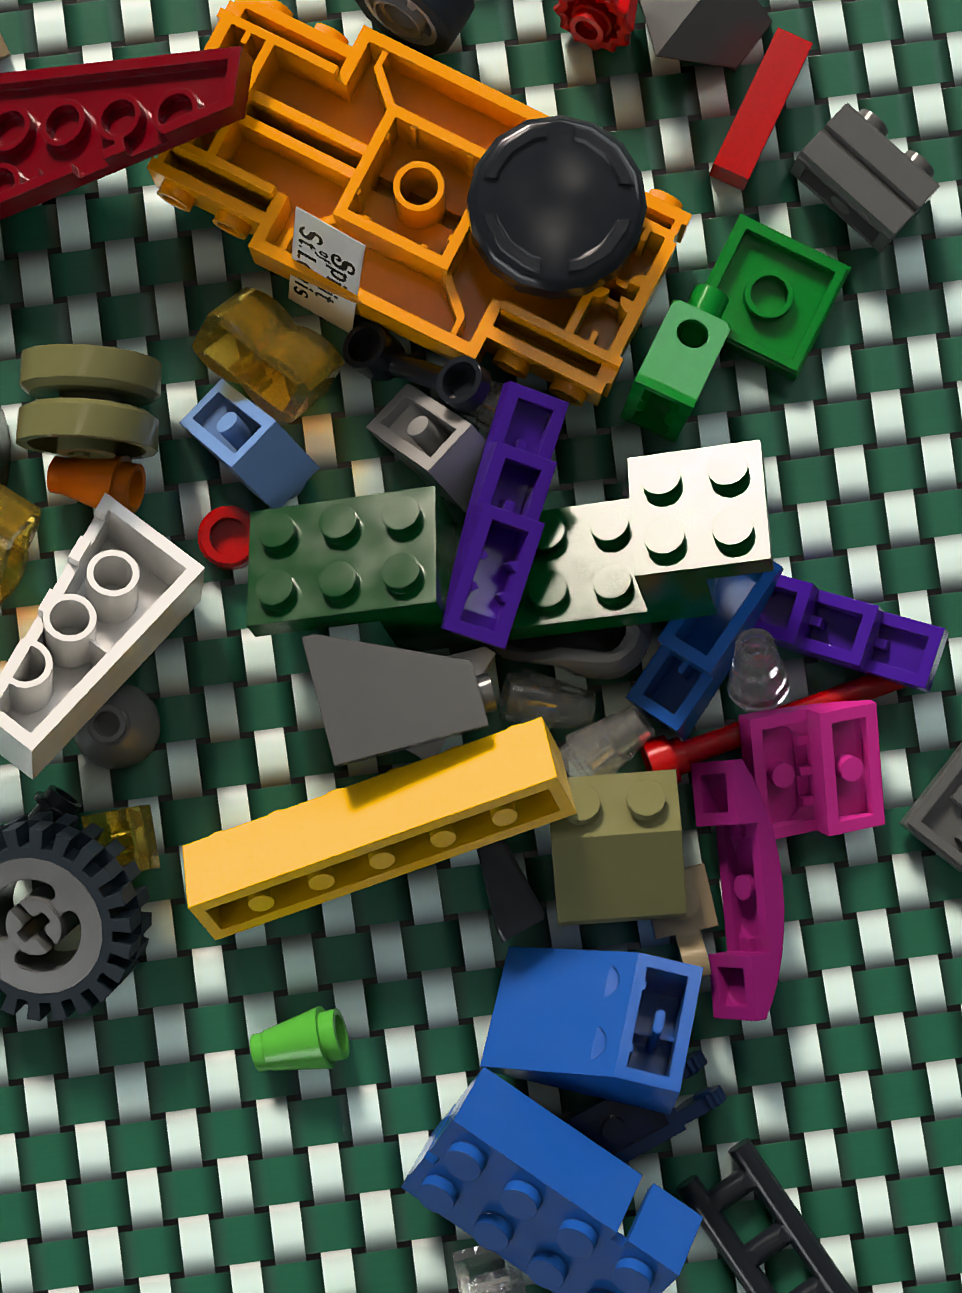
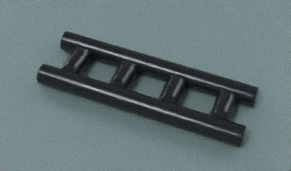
[676,1138,855,1293]

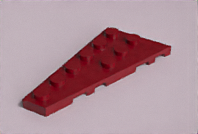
[0,46,253,220]

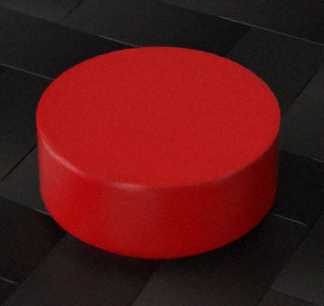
[198,506,250,570]

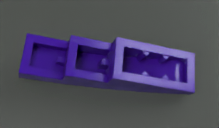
[441,381,569,649]
[749,575,949,693]

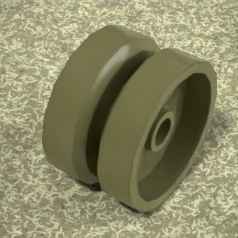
[16,344,162,460]

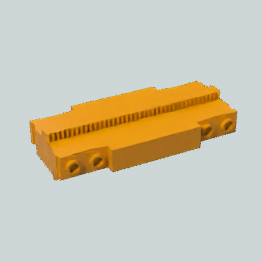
[146,0,692,407]

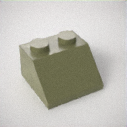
[550,769,687,926]

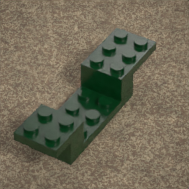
[246,440,774,652]

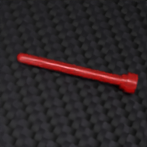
[639,675,907,783]

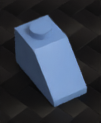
[179,379,320,509]

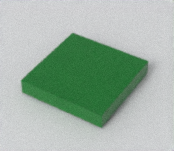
[705,213,852,381]

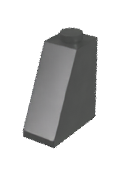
[302,634,498,767]

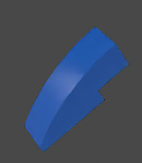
[625,561,784,740]

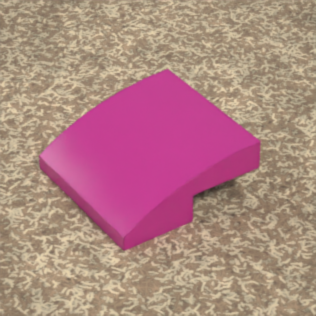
[738,700,885,839]

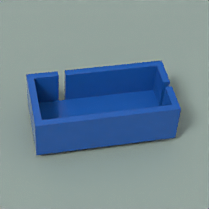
[401,1067,703,1293]

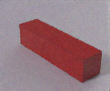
[709,27,813,191]

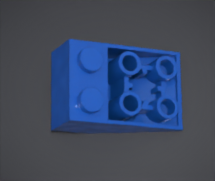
[480,946,704,1115]

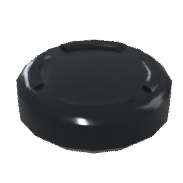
[467,115,647,300]

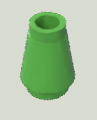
[250,1005,349,1072]

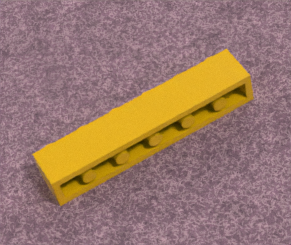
[182,717,577,941]

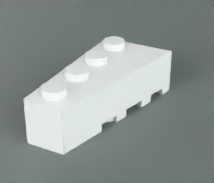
[0,492,205,780]

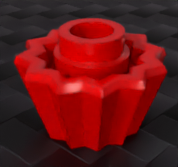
[553,0,638,53]

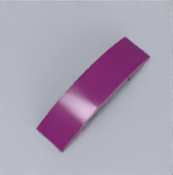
[691,759,784,1021]

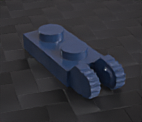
[561,1049,727,1163]

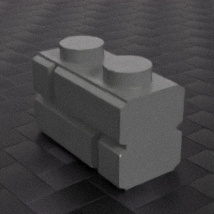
[790,102,940,253]

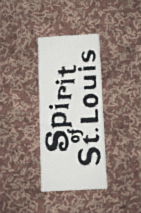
[288,206,366,333]

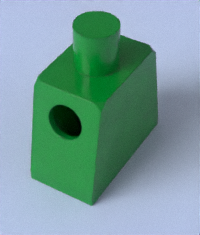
[620,284,731,443]

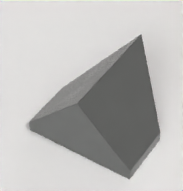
[638,0,772,72]

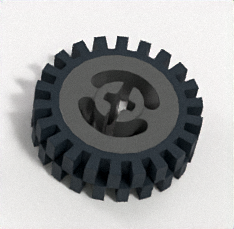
[0,811,152,1021]

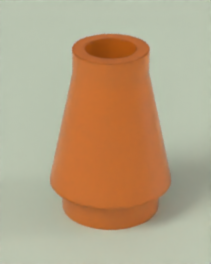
[47,455,146,513]

